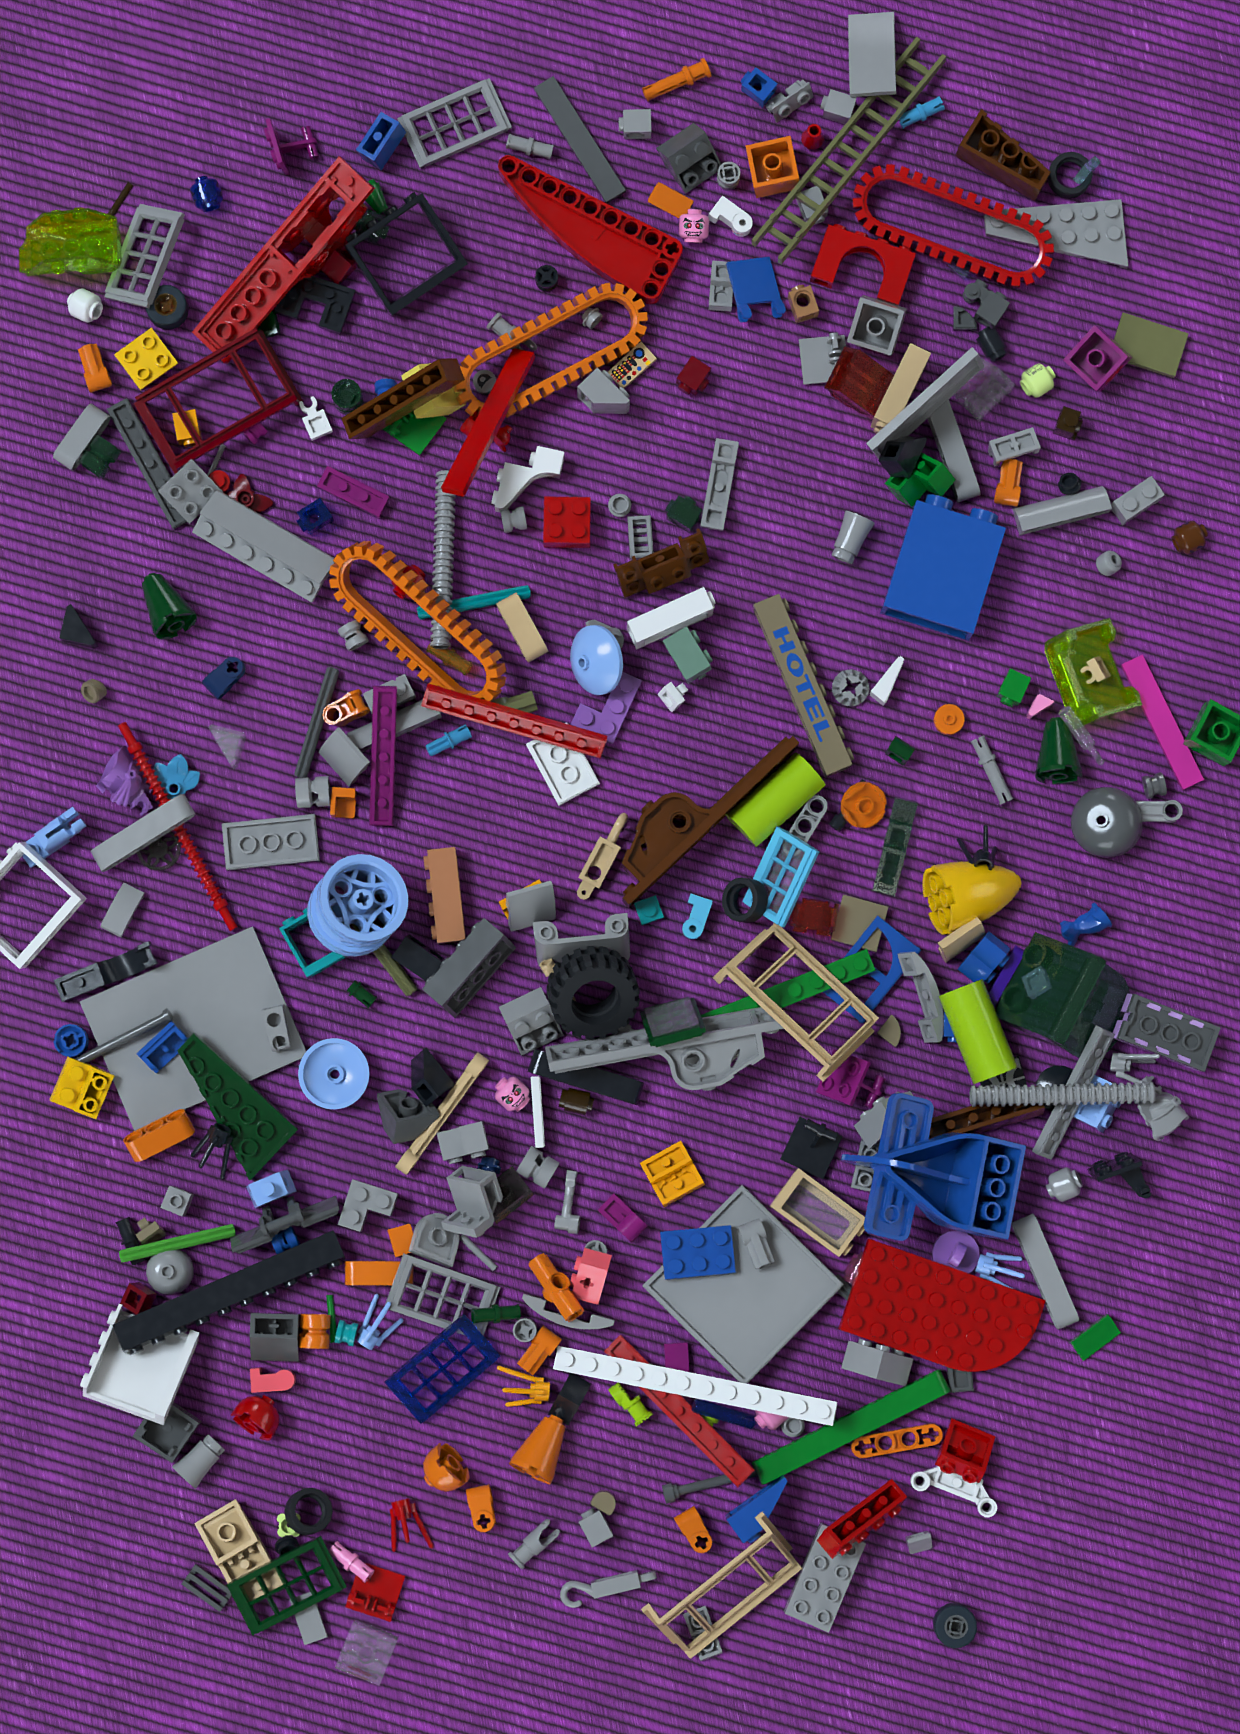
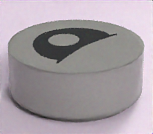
[473,370,496,394]

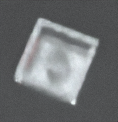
[335,1619,399,1686]

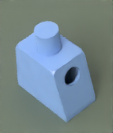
[246,1170,297,1209]

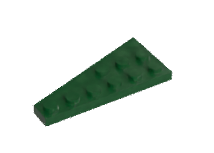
[177,1032,299,1181]

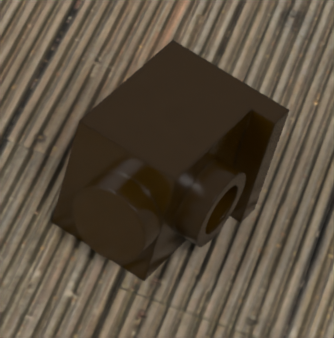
[1053,406,1083,441]

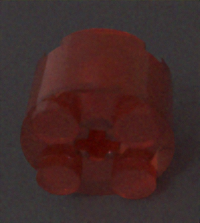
[789,898,839,936]

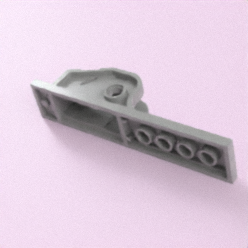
[545,1007,784,1091]

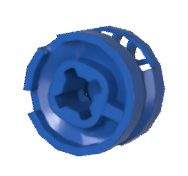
[53,1024,89,1058]

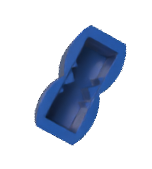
[958,931,1011,984]

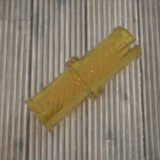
[426,640,473,676]

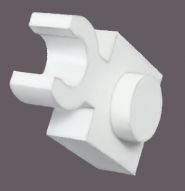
[299,396,333,441]

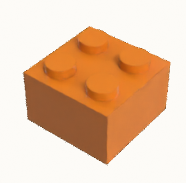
[745,136,800,198]

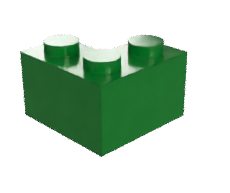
[884,452,956,507]

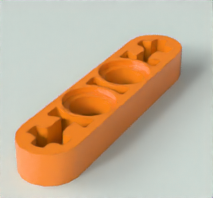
[851,1423,943,1458]

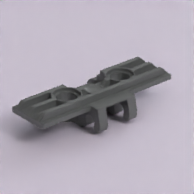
[230,1196,339,1253]

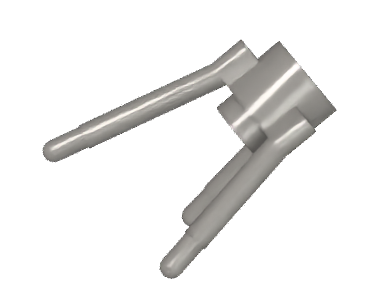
[1110,1053,1162,1094]

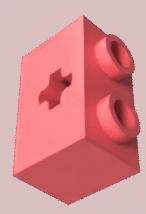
[569,1248,612,1305]

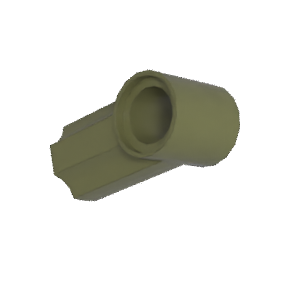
[491,691,538,713]

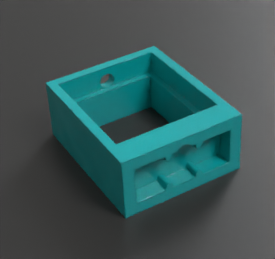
[279,908,348,979]

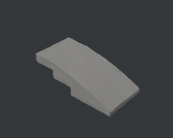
[848,12,896,97]

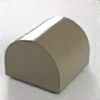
[590,1490,616,1515]

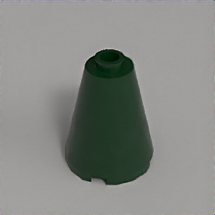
[142,573,197,640]
[1035,717,1082,785]

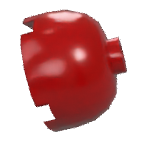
[231,1395,280,1441]

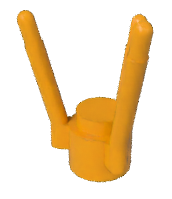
[497,1366,550,1407]

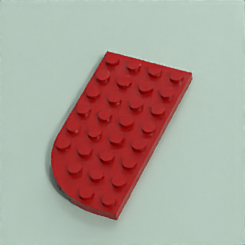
[838,1239,1046,1372]

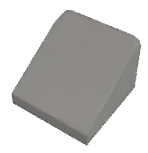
[905,1531,932,1554]

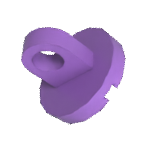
[932,1230,980,1273]

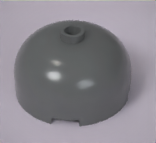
[1071,787,1143,858]

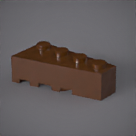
[955,108,1050,201]

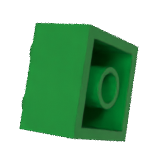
[1183,699,1240,766]

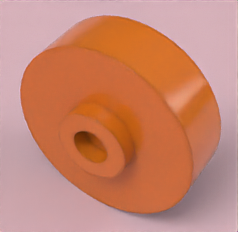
[933,704,965,735]

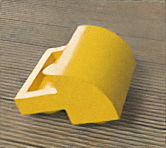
[49,1057,114,1119]

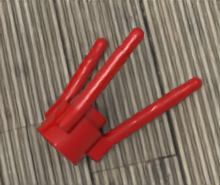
[389,1498,434,1552]

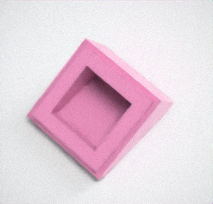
[1026,694,1054,719]

